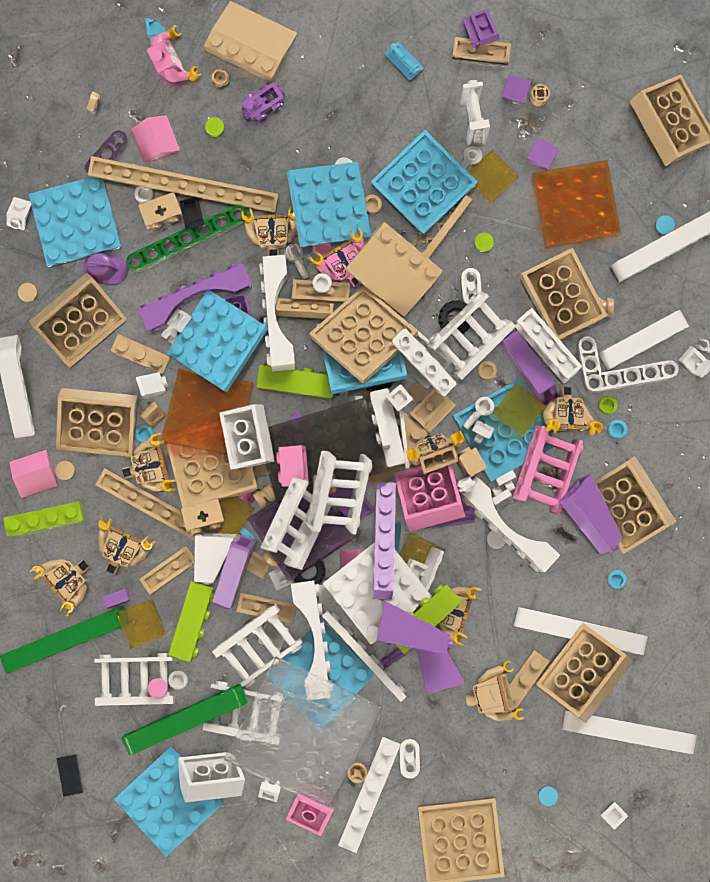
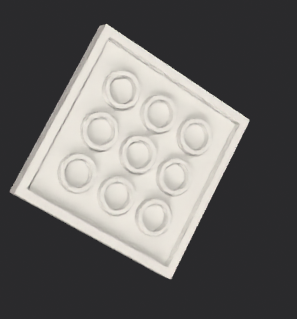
[323,542,432,644]

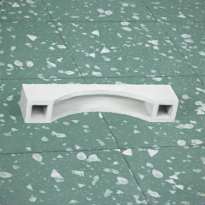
[259,255,295,371]
[459,476,560,572]
[291,581,334,700]

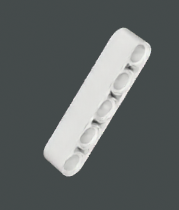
[599,310,689,370]

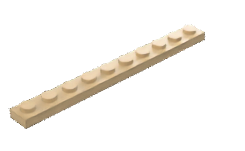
[88,156,279,213]
[95,468,270,579]

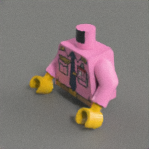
[147,25,201,82]
[309,227,365,288]

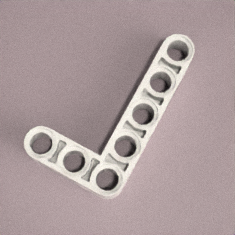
[0,335,35,439]
[577,337,679,393]

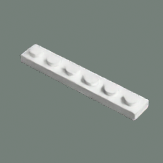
[322,611,406,702]
[338,737,401,853]

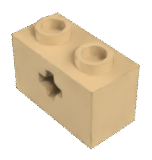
[138,192,183,230]
[456,447,487,478]
[181,499,224,535]

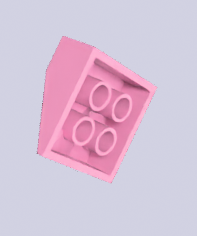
[394,464,466,532]

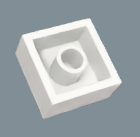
[257,620,289,651]

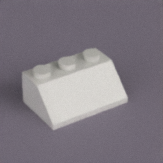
[220,404,275,470]
[178,751,245,802]

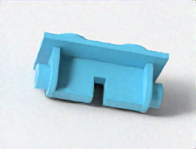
[384,41,424,81]

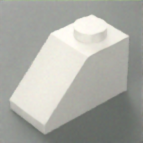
[136,372,169,400]

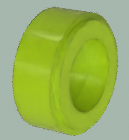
[205,117,224,137]
[474,232,494,252]
[598,396,618,415]

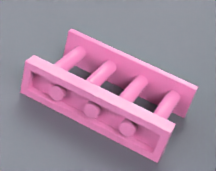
[512,426,583,514]

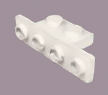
[391,328,456,396]
[370,388,406,467]
[407,547,444,613]

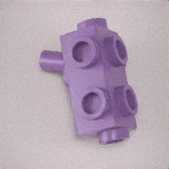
[241,82,285,122]

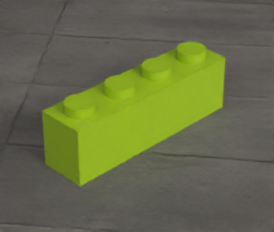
[256,362,333,401]
[3,501,85,538]
[168,581,215,662]
[395,584,462,654]

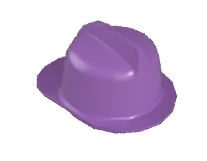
[83,253,128,284]

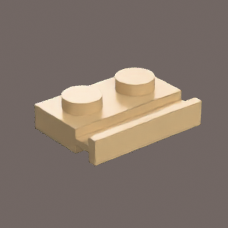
[410,388,456,433]

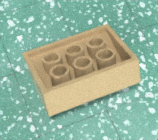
[204,1,298,83]
[629,74,710,167]
[345,222,443,318]
[520,248,608,341]
[29,272,127,368]
[56,388,138,457]
[595,456,676,554]
[536,623,633,723]

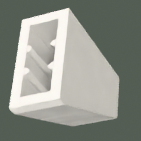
[194,532,237,585]

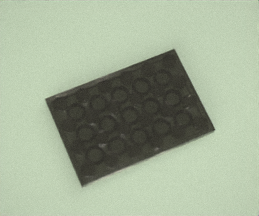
[266,397,388,505]

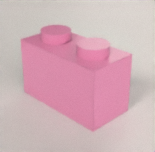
[277,445,309,487]

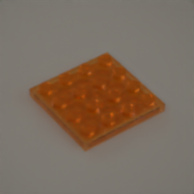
[532,160,621,248]
[161,368,254,455]

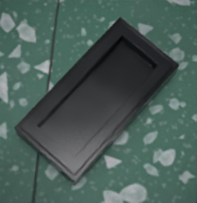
[179,197,204,230]
[56,754,83,797]

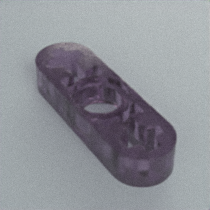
[85,130,128,174]

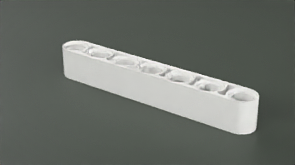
[610,211,710,283]
[514,607,648,655]
[562,710,697,754]

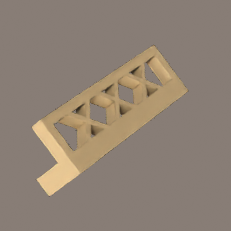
[412,195,472,259]

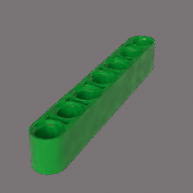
[126,205,248,273]
[0,606,130,674]
[121,684,249,755]

